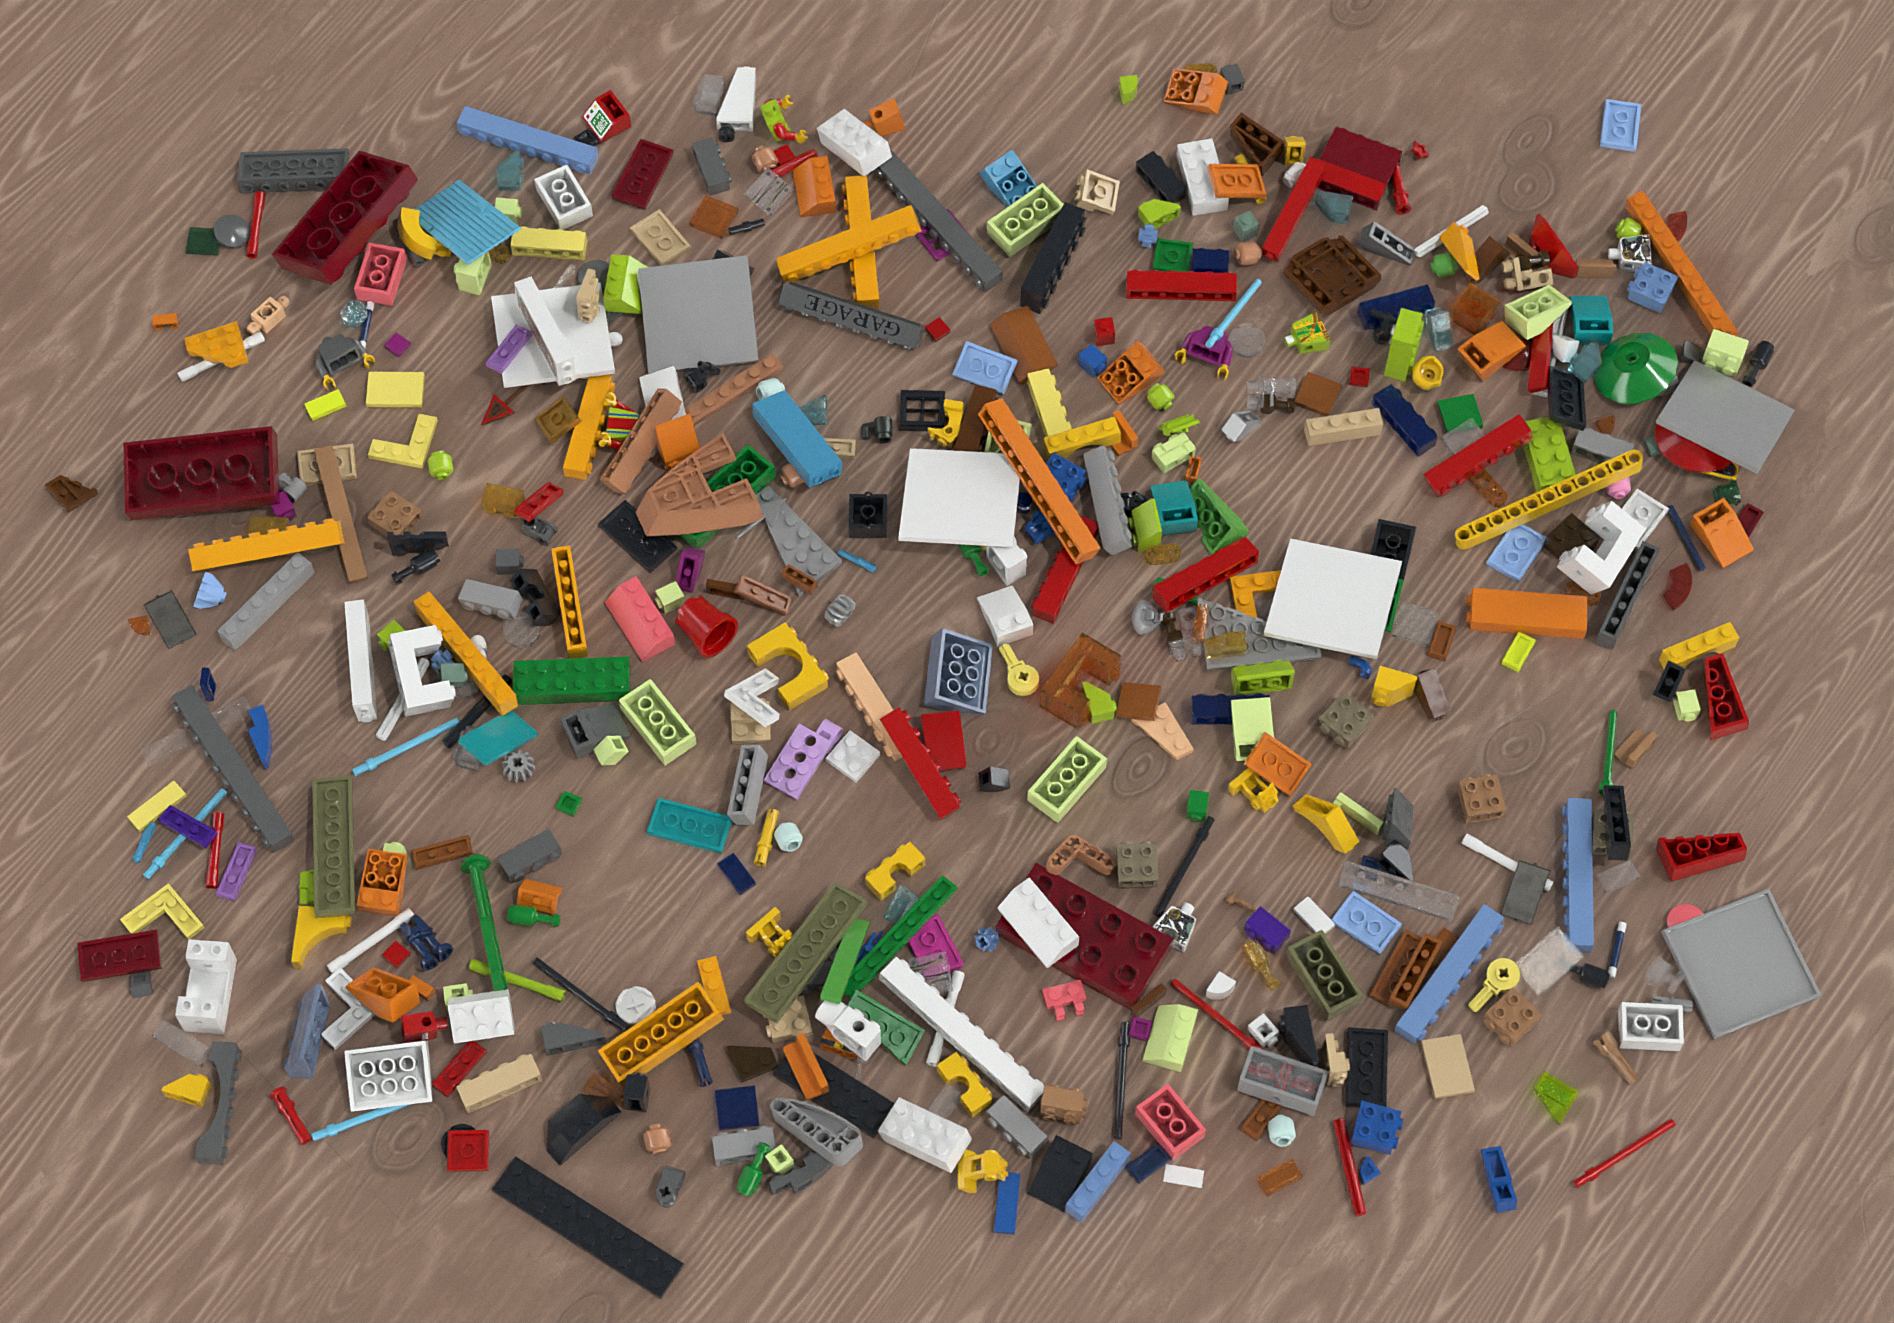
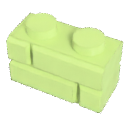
[1152,433,1196,473]

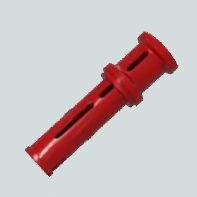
[1391,163,1411,215]
[269,1086,312,1145]

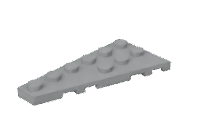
[755,485,842,597]

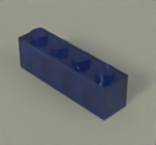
[1357,284,1435,330]
[1372,384,1438,457]
[1191,693,1270,725]

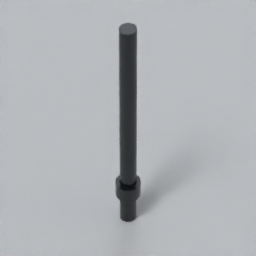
[1154,816,1215,918]
[533,957,629,1032]
[1114,1022,1130,1140]

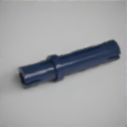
[687,1037,713,1087]

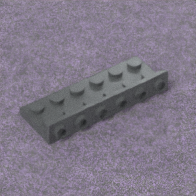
[238,148,349,193]

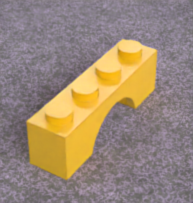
[1044,416,1121,460]
[1659,622,1740,669]

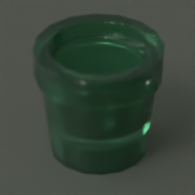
[1713,479,1741,506]

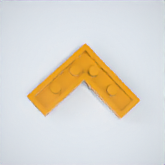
[1230,570,1281,618]
[697,956,731,1015]

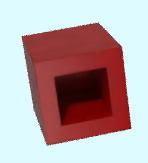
[1093,317,1115,346]

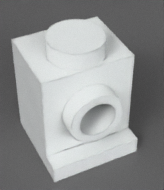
[1247,1013,1279,1048]

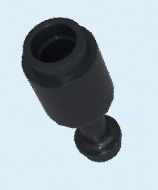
[1743,341,1774,387]
[391,549,441,584]
[1556,957,1610,989]

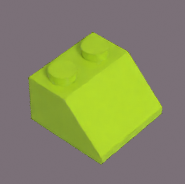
[1128,498,1162,552]

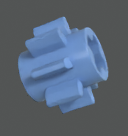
[1138,224,1158,248]
[430,650,454,672]
[974,927,1000,952]

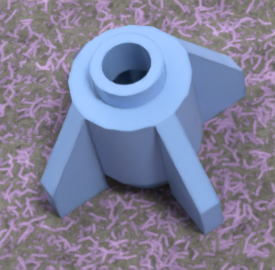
[193,572,226,609]

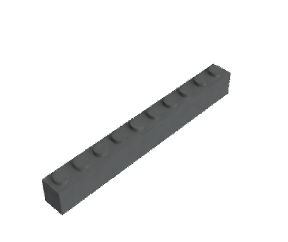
[874,150,1003,292]
[171,685,293,853]

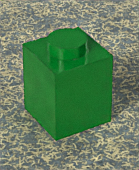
[1186,790,1209,822]

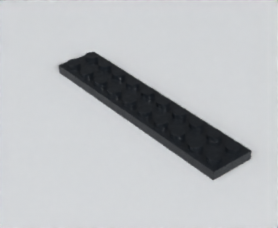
[492,1156,684,1299]

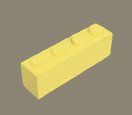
[511,226,587,260]
[1027,368,1072,437]

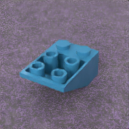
[979,150,1037,207]

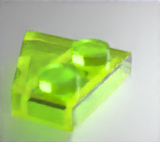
[1533,1071,1580,1125]

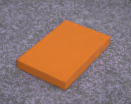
[1207,164,1267,198]
[1243,732,1312,797]

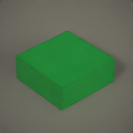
[556,791,582,817]

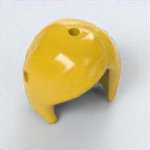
[1412,355,1443,391]

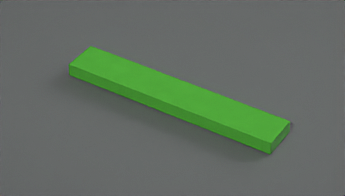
[820,919,870,1004]

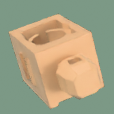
[247,295,290,335]

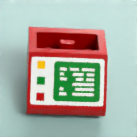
[582,90,631,143]

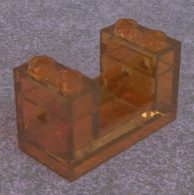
[1039,632,1122,730]

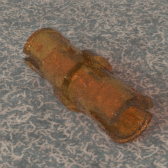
[1193,604,1209,644]

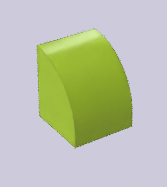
[1119,75,1138,105]

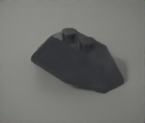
[547,1094,622,1166]

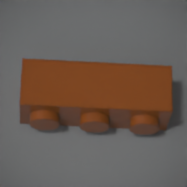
[781,564,818,595]

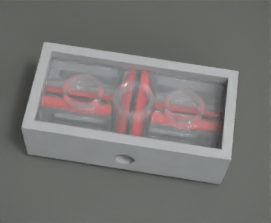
[1237,1046,1329,1116]

